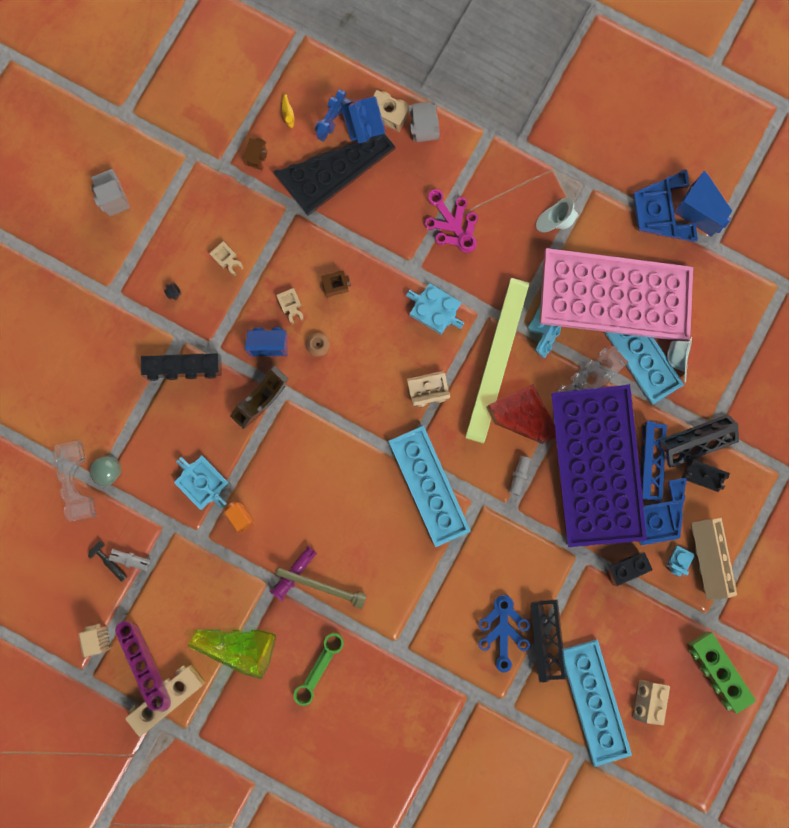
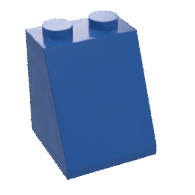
[674,171,732,237]

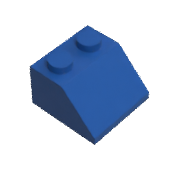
[245,327,288,357]

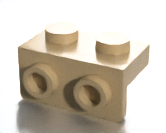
[407,371,450,407]
[633,680,670,725]

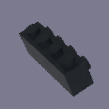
[141,353,222,381]

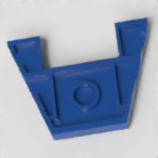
[633,169,698,242]
[638,478,687,545]

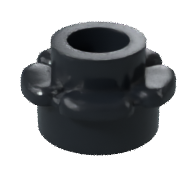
[164,282,182,300]

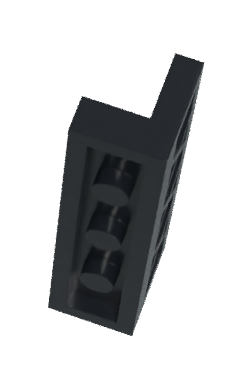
[659,414,739,468]
[530,599,567,683]

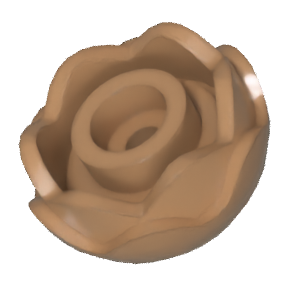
[306,333,330,357]

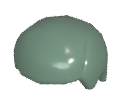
[90,456,122,486]

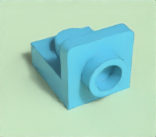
[666,546,695,577]

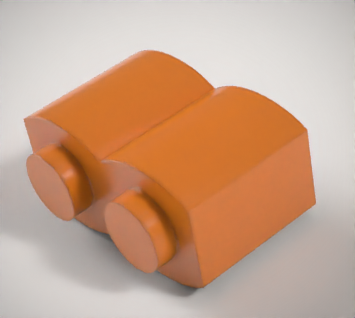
[223,502,255,533]

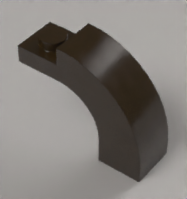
[230,366,289,429]

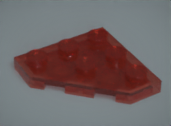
[486,384,556,444]

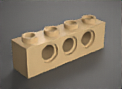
[125,665,205,737]

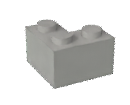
[91,169,130,216]

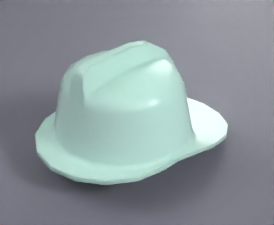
[536,197,578,233]
[667,337,692,382]

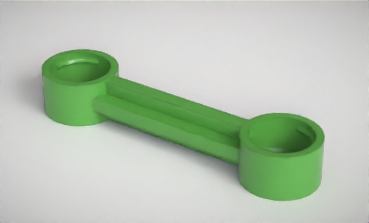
[294,633,344,706]

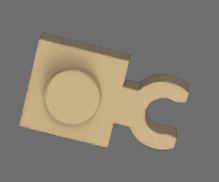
[210,241,243,276]
[277,288,304,324]

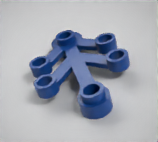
[314,89,351,142]
[478,595,530,673]

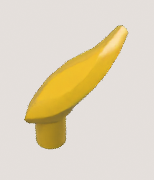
[282,94,294,128]

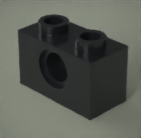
[605,552,653,586]

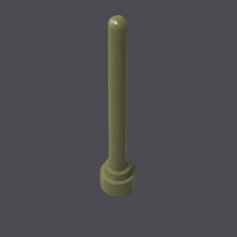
[275,568,366,609]

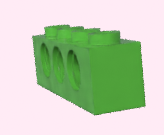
[688,631,756,714]

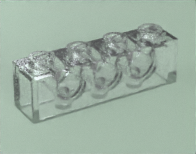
[555,346,629,392]

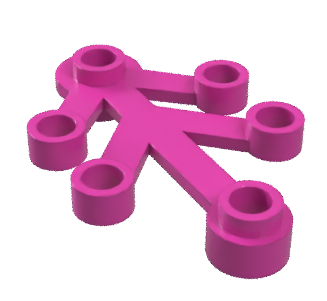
[425,189,478,253]

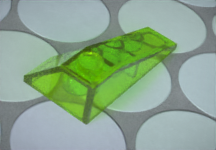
[188,630,276,679]

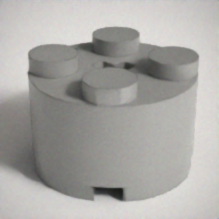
[409,101,440,142]

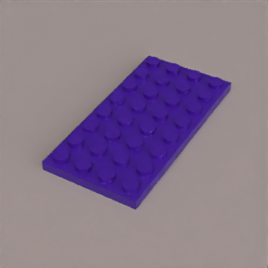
[551,384,647,547]

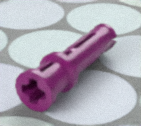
[269,546,317,601]

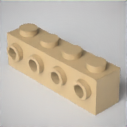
[691,518,737,600]

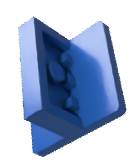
[341,96,386,143]

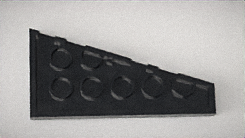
[273,133,395,216]

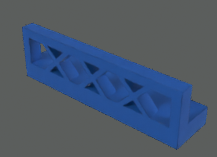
[640,421,667,501]

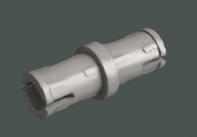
[508,456,531,496]
[109,549,151,572]

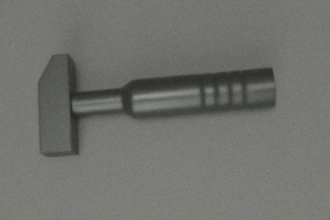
[88,541,127,582]

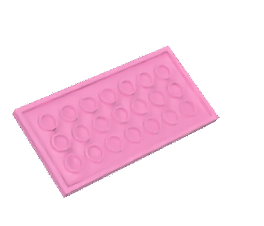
[539,248,693,341]

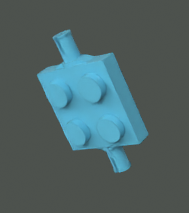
[406,283,464,335]
[174,456,229,510]

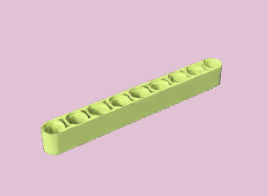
[465,278,529,444]

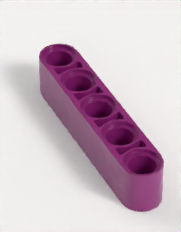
[115,621,171,712]

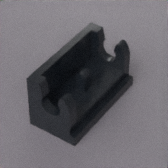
[682,460,730,492]

